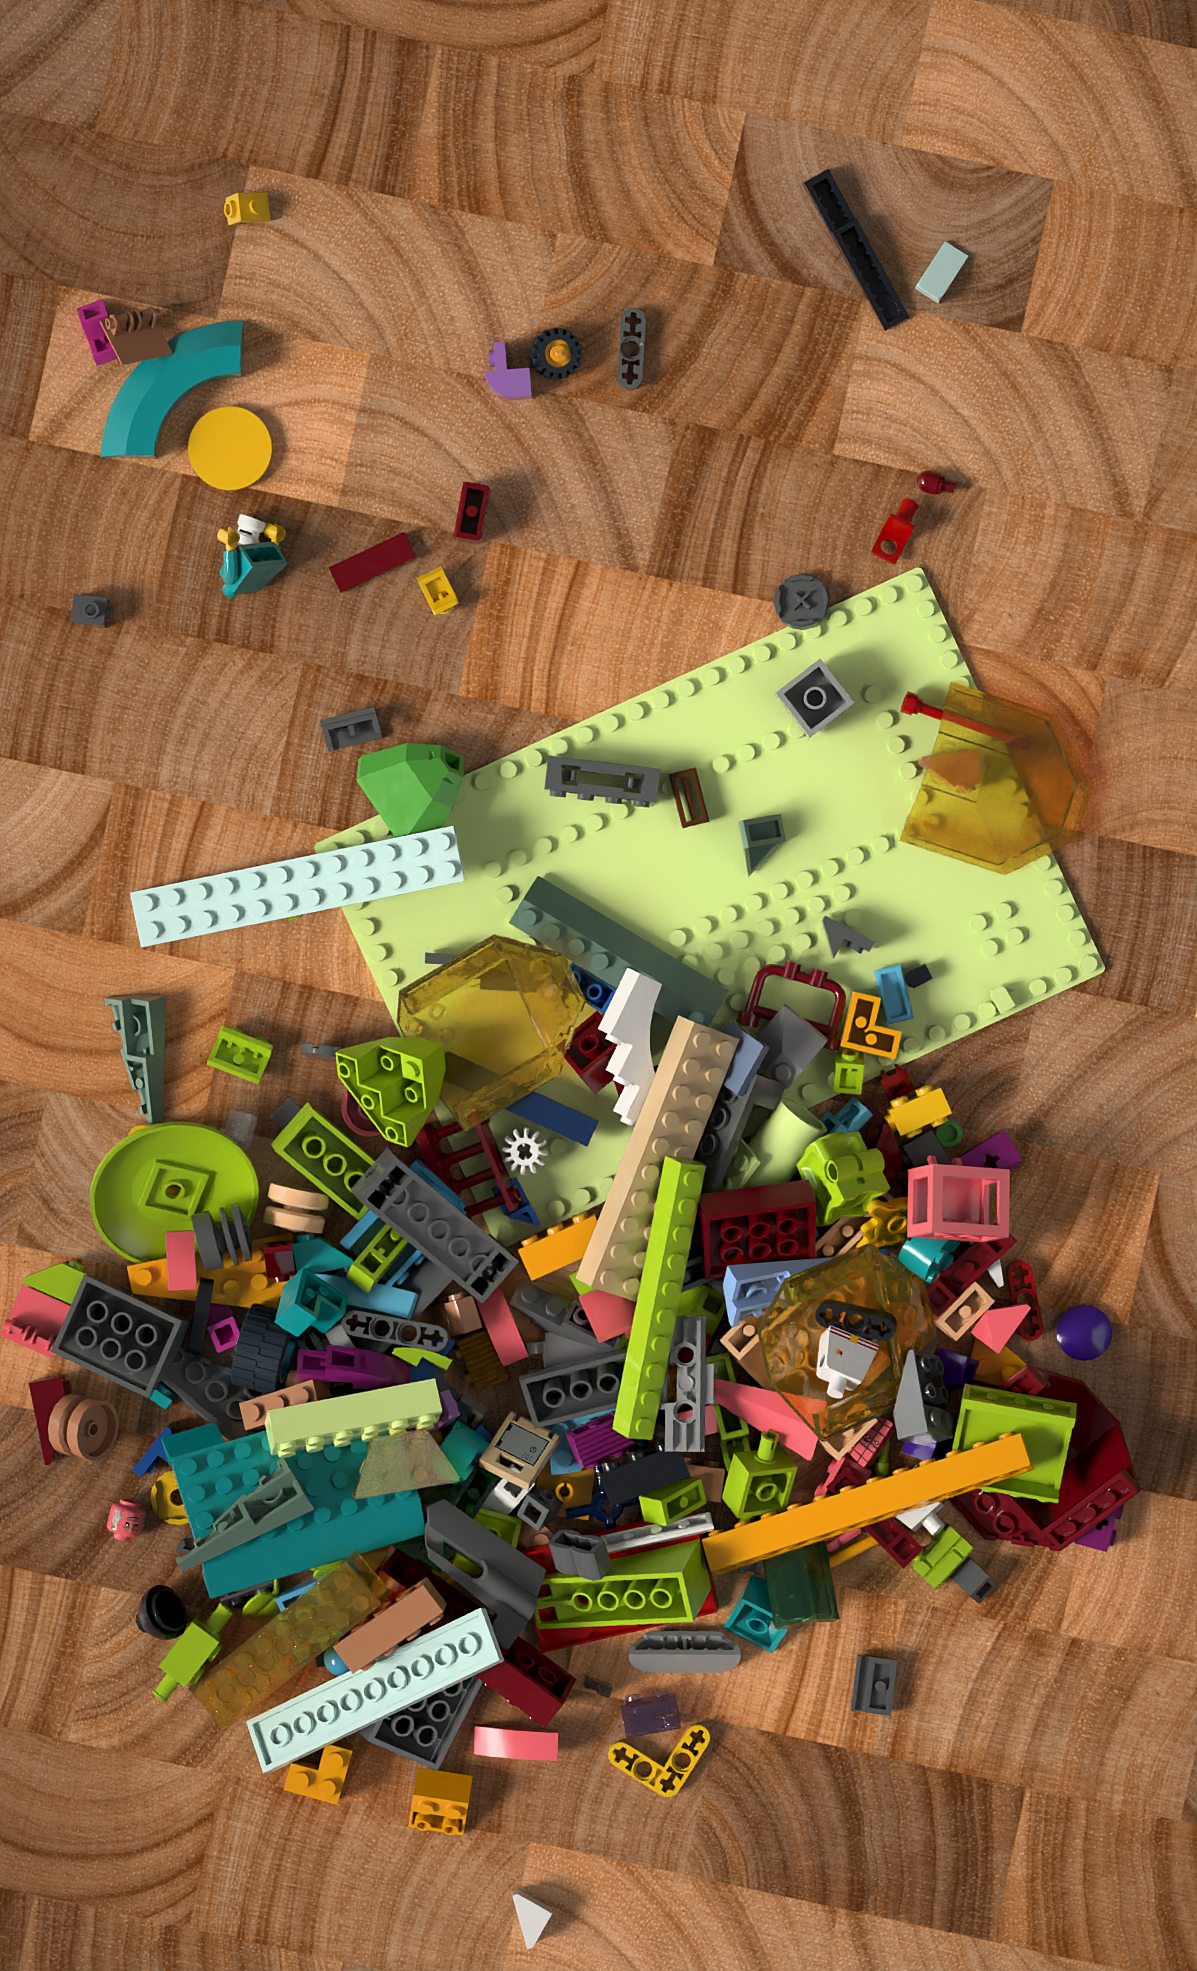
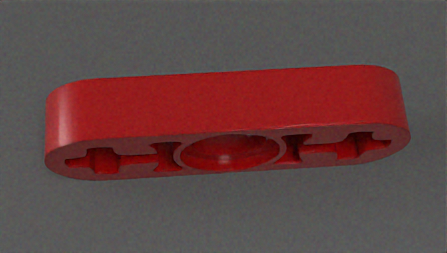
[1006,1260,1044,1341]

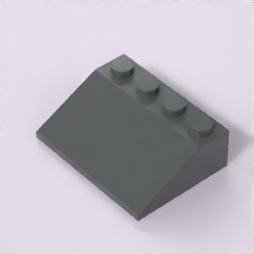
[51,1275,192,1398]

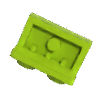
[207,1026,273,1085]

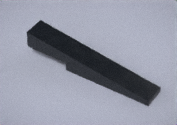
[802,169,909,331]

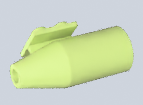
[719,1097,827,1192]

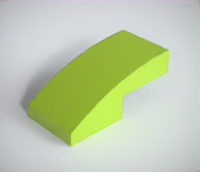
[392,1347,452,1371]

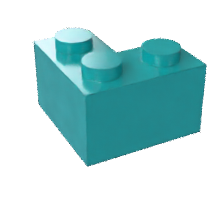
[275,1267,348,1337]

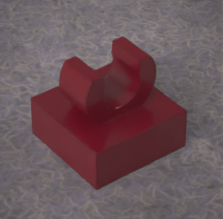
[880,1064,914,1101]

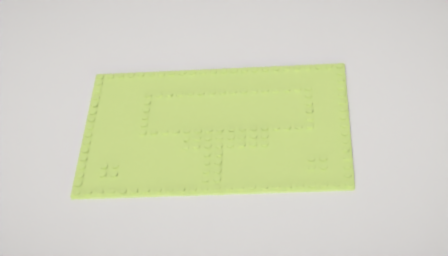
[315,567,1105,1247]

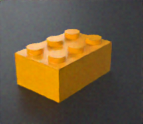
[518,1211,598,1281]

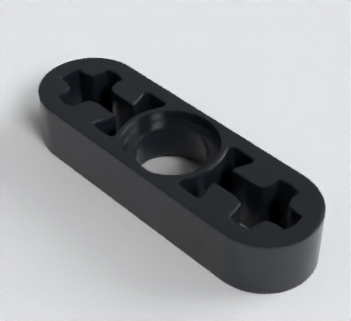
[187,1277,214,1355]
[815,1299,898,1341]

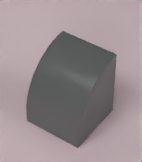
[949,1556,998,1604]

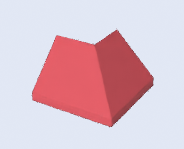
[971,1302,1031,1354]

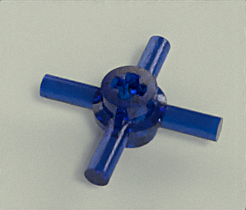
[565,1463,640,1530]

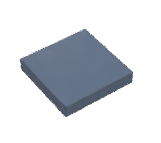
[722,1020,770,1097]

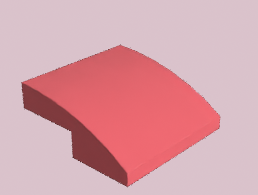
[578,1290,637,1343]

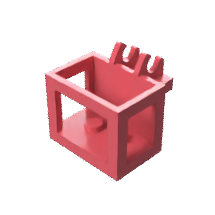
[907,1155,1010,1242]

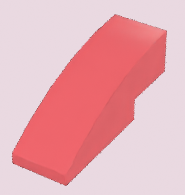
[474,1725,558,1761]

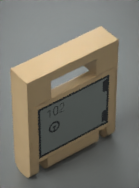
[479,1411,561,1491]

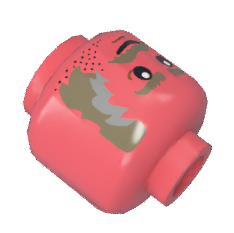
[107,1499,146,1542]

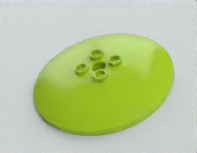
[90,1122,259,1263]

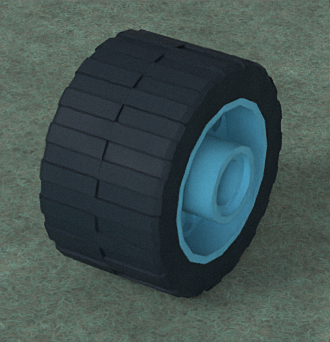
[231,1303,299,1394]

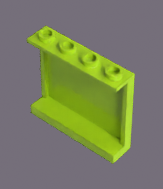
[952,1384,1077,1503]

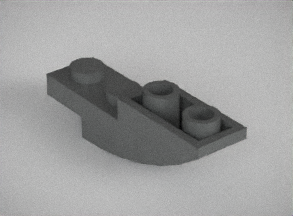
[508,1279,619,1350]

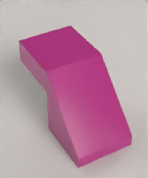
[77,299,118,366]
[207,1303,240,1353]

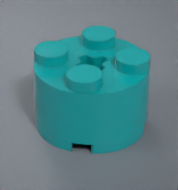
[898,1238,961,1284]
[427,1420,489,1486]

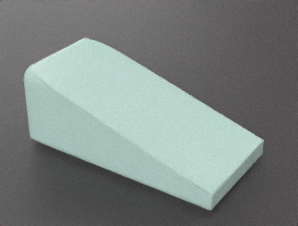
[915,241,968,303]

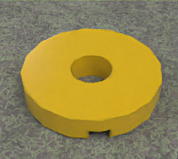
[151,1470,189,1525]

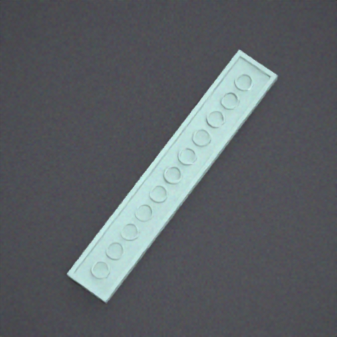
[130,826,466,947]

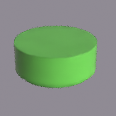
[934,1119,963,1148]

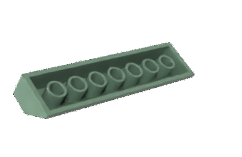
[509,876,729,1027]

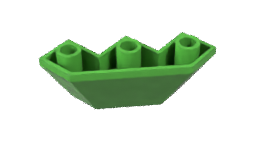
[356,743,465,838]

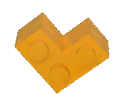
[840,991,902,1059]
[284,1741,354,1805]

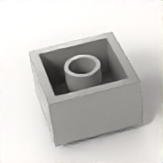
[775,659,854,739]

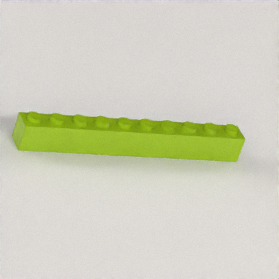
[612,1156,706,1440]

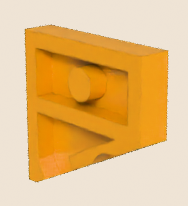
[970,1336,1027,1386]

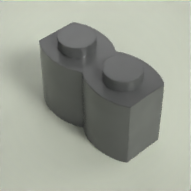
[548,1530,612,1581]

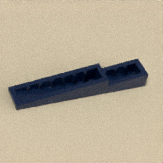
[443,1051,599,1147]

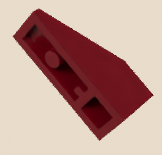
[263,1240,295,1283]
[29,1374,73,1465]

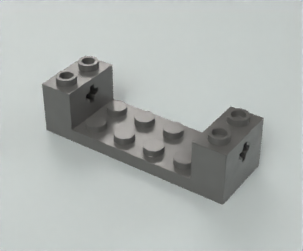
[693,1072,786,1233]
[351,1147,519,1304]

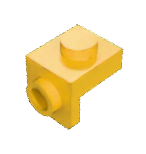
[224,192,271,225]
[416,566,459,615]

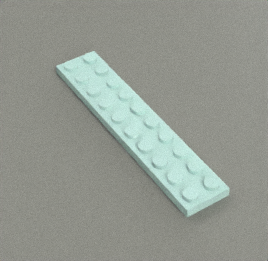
[246,1608,504,1774]

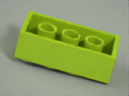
[271,1102,377,1221]

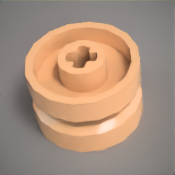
[263,1183,330,1234]

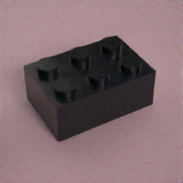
[599,1440,690,1507]

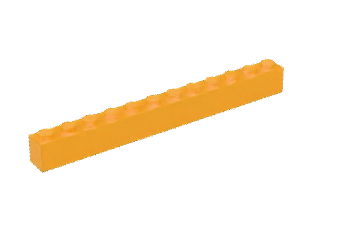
[702,1432,1035,1576]

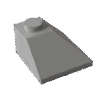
[756,1003,828,1089]

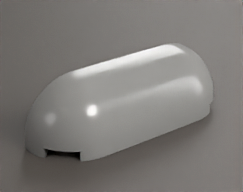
[629,1631,741,1673]

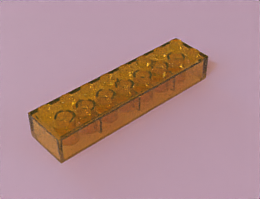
[188,1550,392,1731]

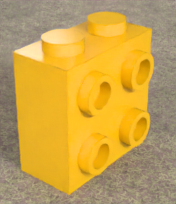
[884,1084,952,1138]

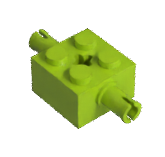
[722,1430,798,1523]
[152,1602,234,1703]

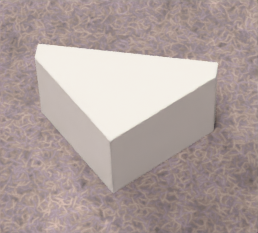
[512,1889,552,1949]

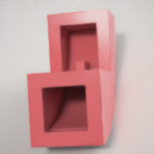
[476,1284,529,1367]

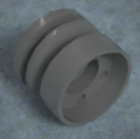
[191,1203,253,1272]

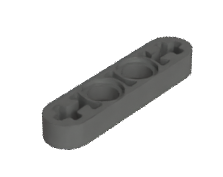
[342,1310,450,1352]

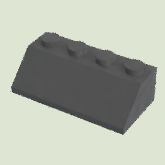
[353,1257,453,1354]

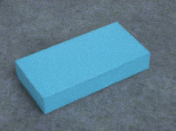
[873,964,914,1025]

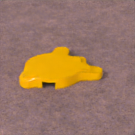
[856,1197,908,1256]

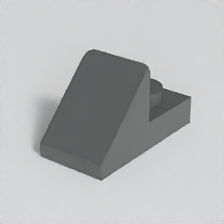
[821,916,874,958]
[442,1393,488,1434]

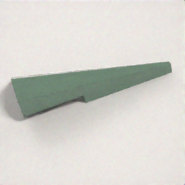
[104,993,165,1124]
[175,1458,314,1572]

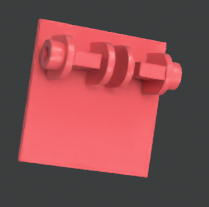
[0,1285,71,1358]

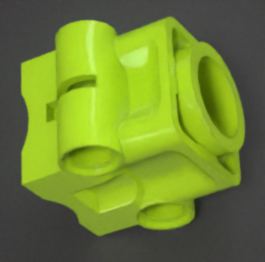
[796,1131,890,1226]

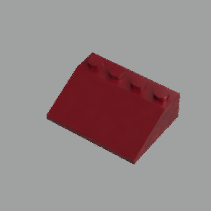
[698,1179,816,1280]

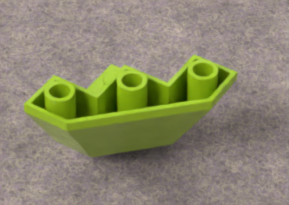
[335,1037,446,1147]

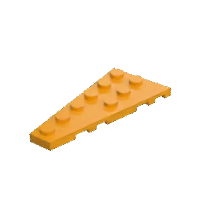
[127,1232,298,1309]

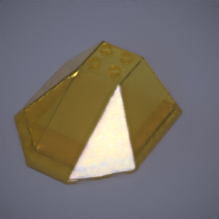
[899,682,1093,875]
[397,934,586,1132]
[757,1243,936,1442]

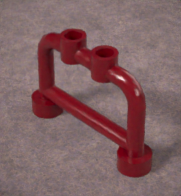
[736,961,846,1051]

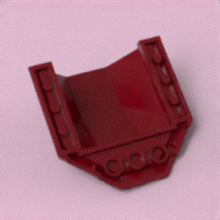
[948,1364,1141,1552]

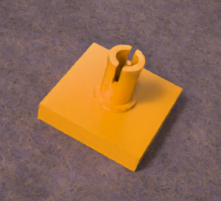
[533,1458,596,1520]

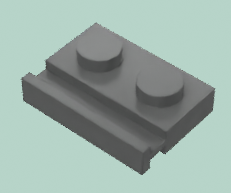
[850,1654,898,1716]

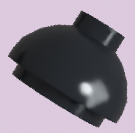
[136,1585,187,1640]

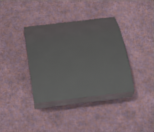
[358,1635,483,1770]

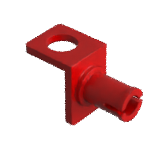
[871,498,919,565]

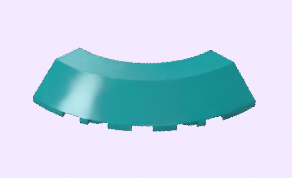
[101,321,244,459]

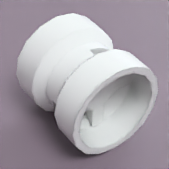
[237,514,266,545]

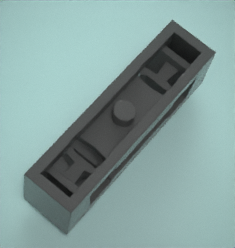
[544,755,660,808]

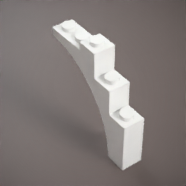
[598,968,662,1127]

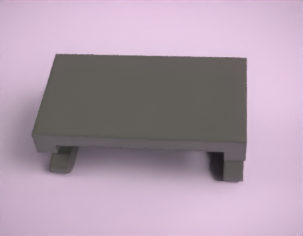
[320,707,383,751]

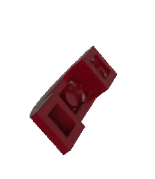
[918,1222,1017,1317]
[826,1468,924,1569]

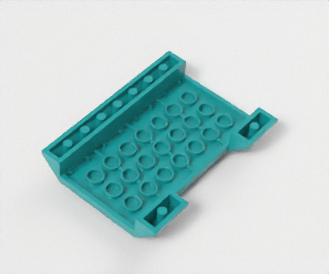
[161,1382,425,1599]

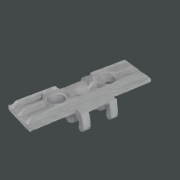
[658,1316,717,1452]

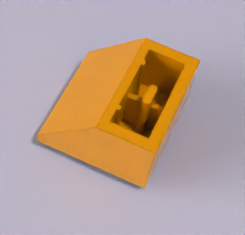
[408,1767,473,1836]

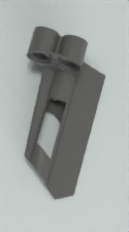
[424,1499,546,1651]

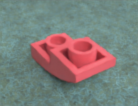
[165,1230,197,1291]

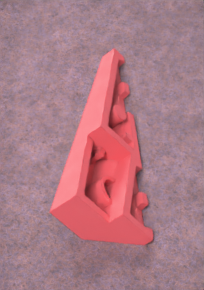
[714,1378,827,1461]

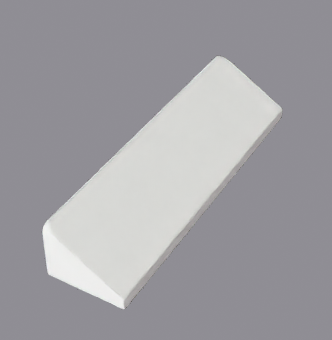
[600,1512,714,1554]

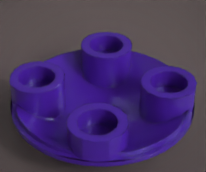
[1057,1305,1112,1361]

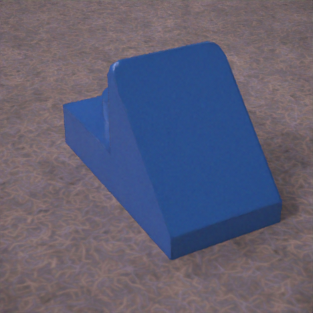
[132,1424,174,1477]

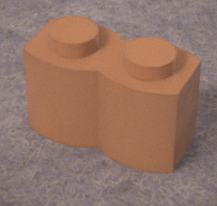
[431,1291,482,1338]

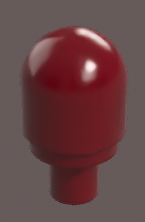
[917,470,956,495]

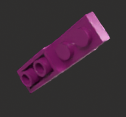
[297,1345,410,1390]

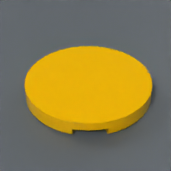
[188,406,272,491]

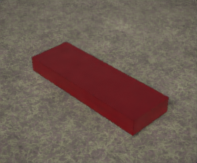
[328,532,416,593]

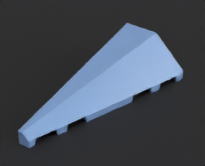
[723,1255,867,1327]

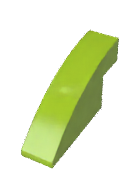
[706,1352,751,1474]

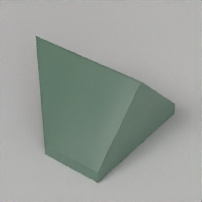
[738,814,786,877]

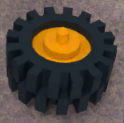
[529,328,583,379]

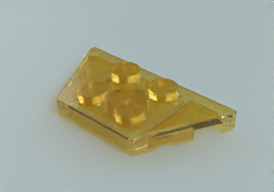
[352,1429,460,1499]

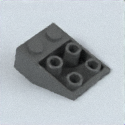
[893,1349,954,1445]

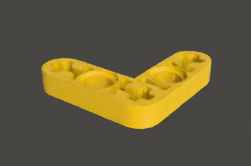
[608,1723,710,1797]

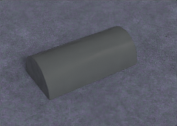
[519,1347,628,1429]

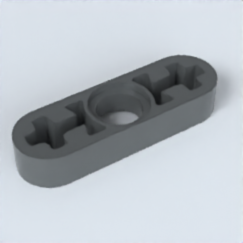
[617,308,646,390]

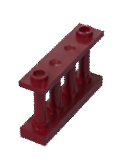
[416,1102,522,1220]

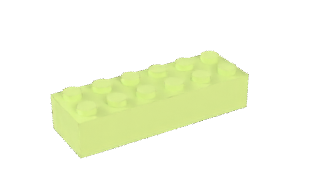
[265,1378,442,1458]

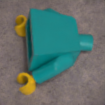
[217,523,288,599]

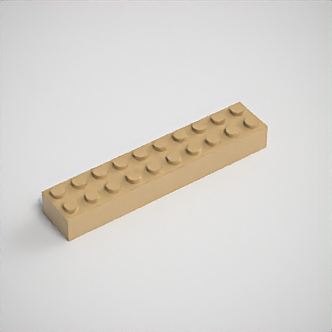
[576,1015,740,1302]

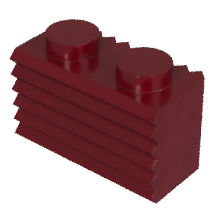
[453,482,491,544]

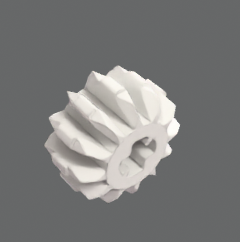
[501,1127,549,1175]

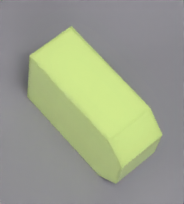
[990,986,1016,1014]

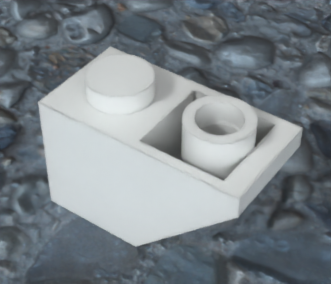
[478,1462,535,1515]

